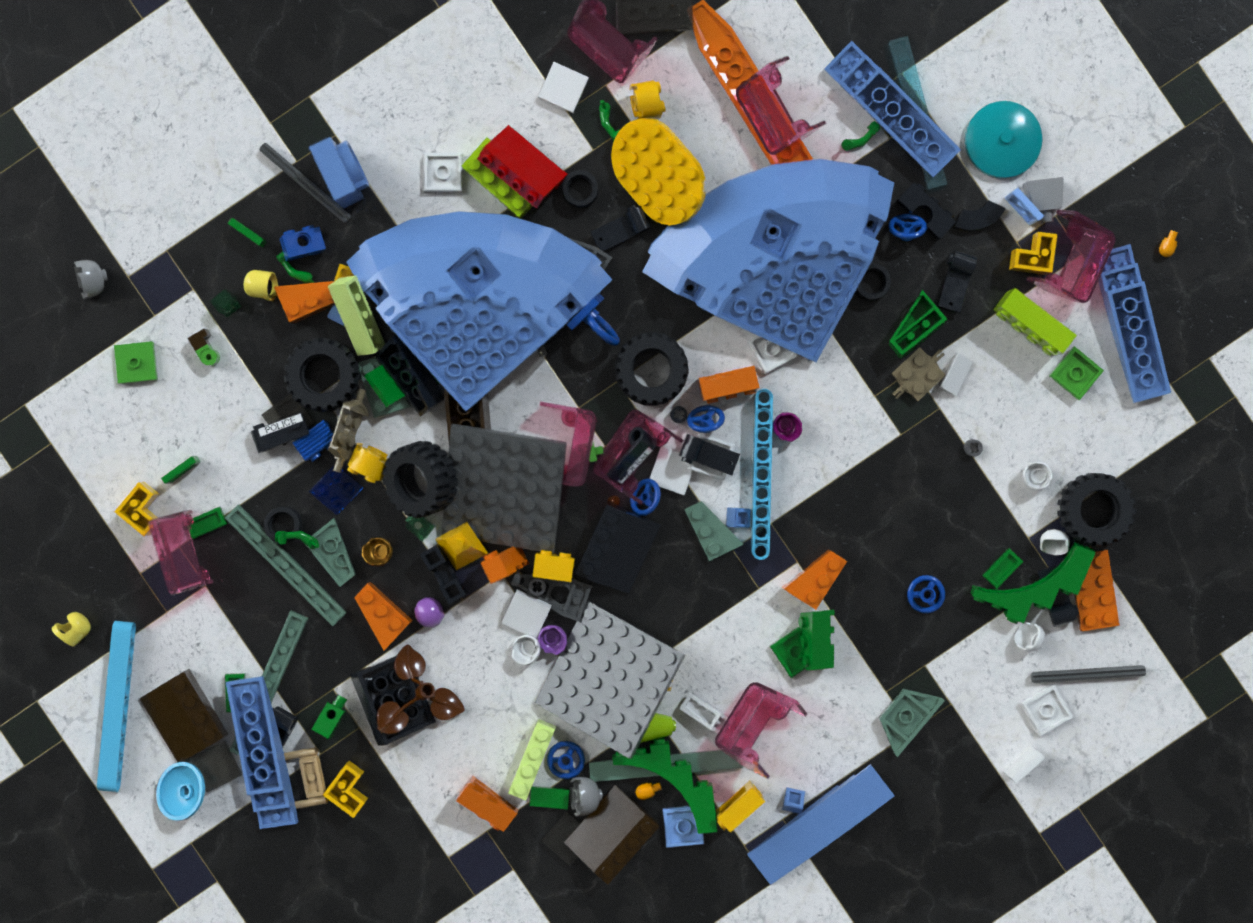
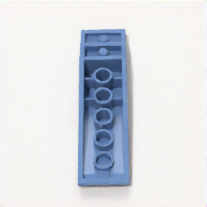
[824,41,961,177]
[1092,244,1171,403]
[226,676,298,829]
[747,764,894,885]

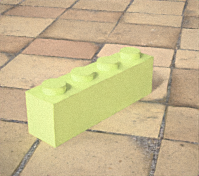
[328,275,385,356]
[508,719,556,801]

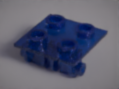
[309,465,363,515]

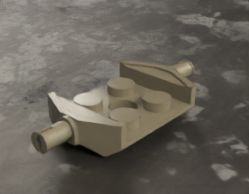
[328,389,369,473]

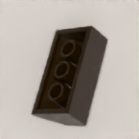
[444,390,491,443]

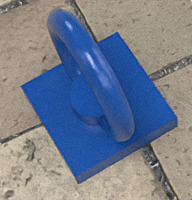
[567,293,620,346]

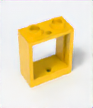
[716,780,765,833]

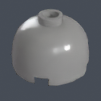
[74,260,108,299]
[569,777,603,816]

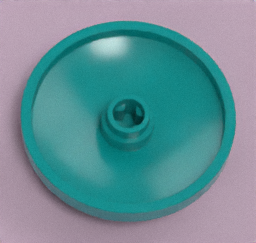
[965,101,1043,179]

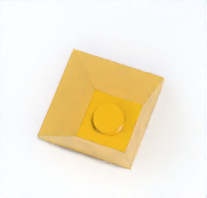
[435,522,488,570]

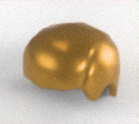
[362,537,393,567]

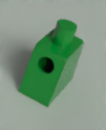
[311,694,347,739]

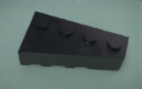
[375,335,445,417]

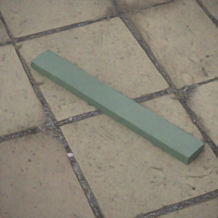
[225,504,347,626]
[229,610,309,755]
[589,748,743,782]

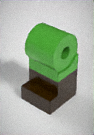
[188,328,220,366]

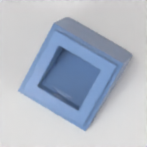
[327,304,344,326]
[726,507,751,528]
[782,788,805,813]

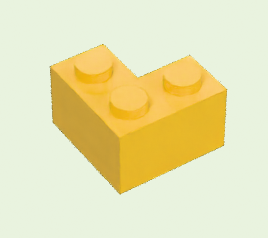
[1009,232,1057,275]
[114,482,162,536]
[533,550,575,582]
[323,760,368,818]

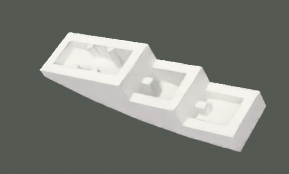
[679,693,756,751]

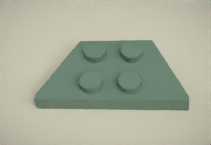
[879,688,945,757]

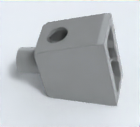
[1023,177,1064,223]

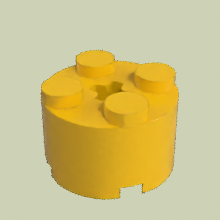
[629,80,665,119]
[347,443,388,483]

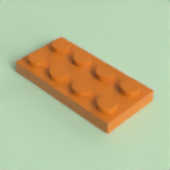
[1074,550,1120,631]

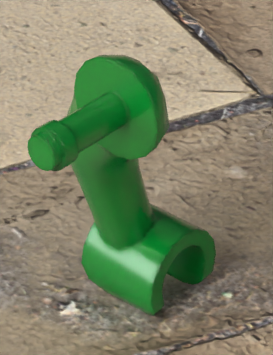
[599,100,620,141]
[841,121,880,150]
[276,251,314,283]
[275,531,319,549]

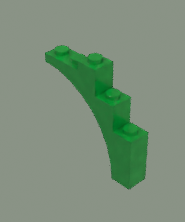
[970,542,1096,624]
[612,738,717,834]

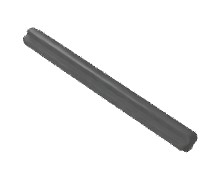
[259,143,351,224]
[1031,665,1146,683]

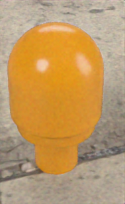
[1159,230,1178,257]
[635,782,662,800]

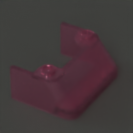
[567,0,657,83]
[736,56,826,155]
[1027,210,1115,303]
[540,402,597,487]
[594,409,684,504]
[149,510,214,595]
[715,682,807,779]

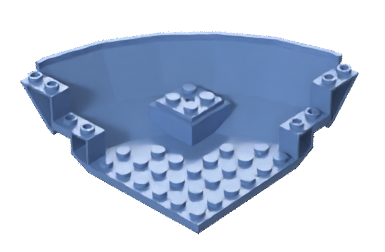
[642,159,894,362]
[346,211,612,411]

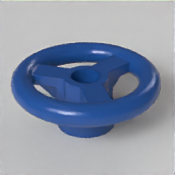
[888,214,927,241]
[687,405,725,433]
[630,479,661,516]
[907,575,945,613]
[547,741,585,779]

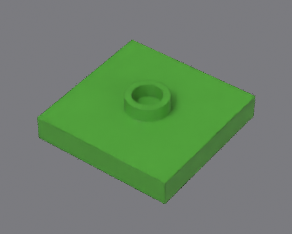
[114,341,158,384]
[1049,346,1104,400]

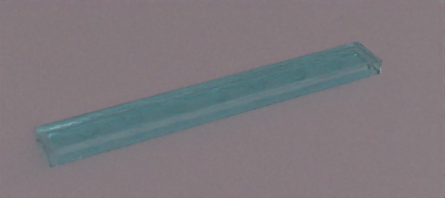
[888,36,947,190]

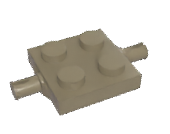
[891,347,946,401]

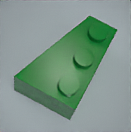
[889,290,947,359]
[798,610,834,670]

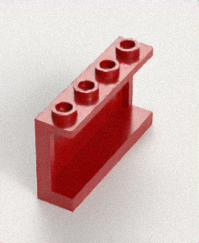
[477,125,568,208]

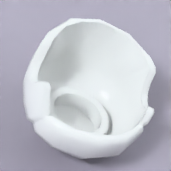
[1023,461,1053,491]
[1040,529,1070,555]
[1014,622,1045,652]
[511,634,541,666]

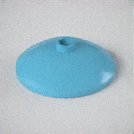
[156,762,205,821]

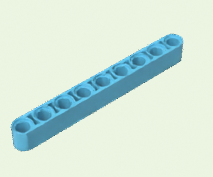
[751,389,773,560]
[97,621,136,792]

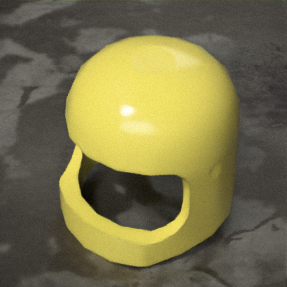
[244,270,278,302]
[52,612,91,647]

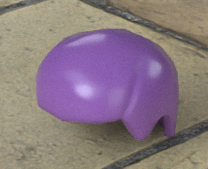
[414,598,444,628]
[538,625,567,655]

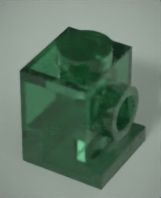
[210,289,241,318]
[405,516,436,541]

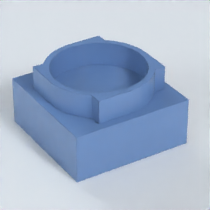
[309,137,369,209]

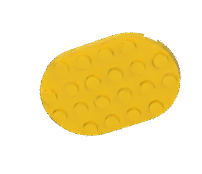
[611,118,706,225]

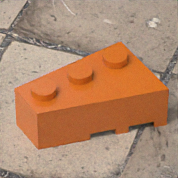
[274,281,335,324]
[697,366,759,404]
[481,546,529,584]
[781,550,847,610]
[354,582,413,650]
[456,776,518,832]

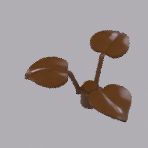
[377,644,465,734]

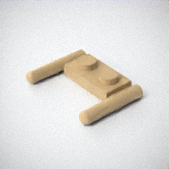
[284,747,328,809]

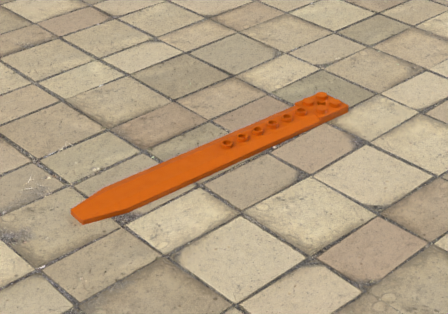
[687,0,813,165]

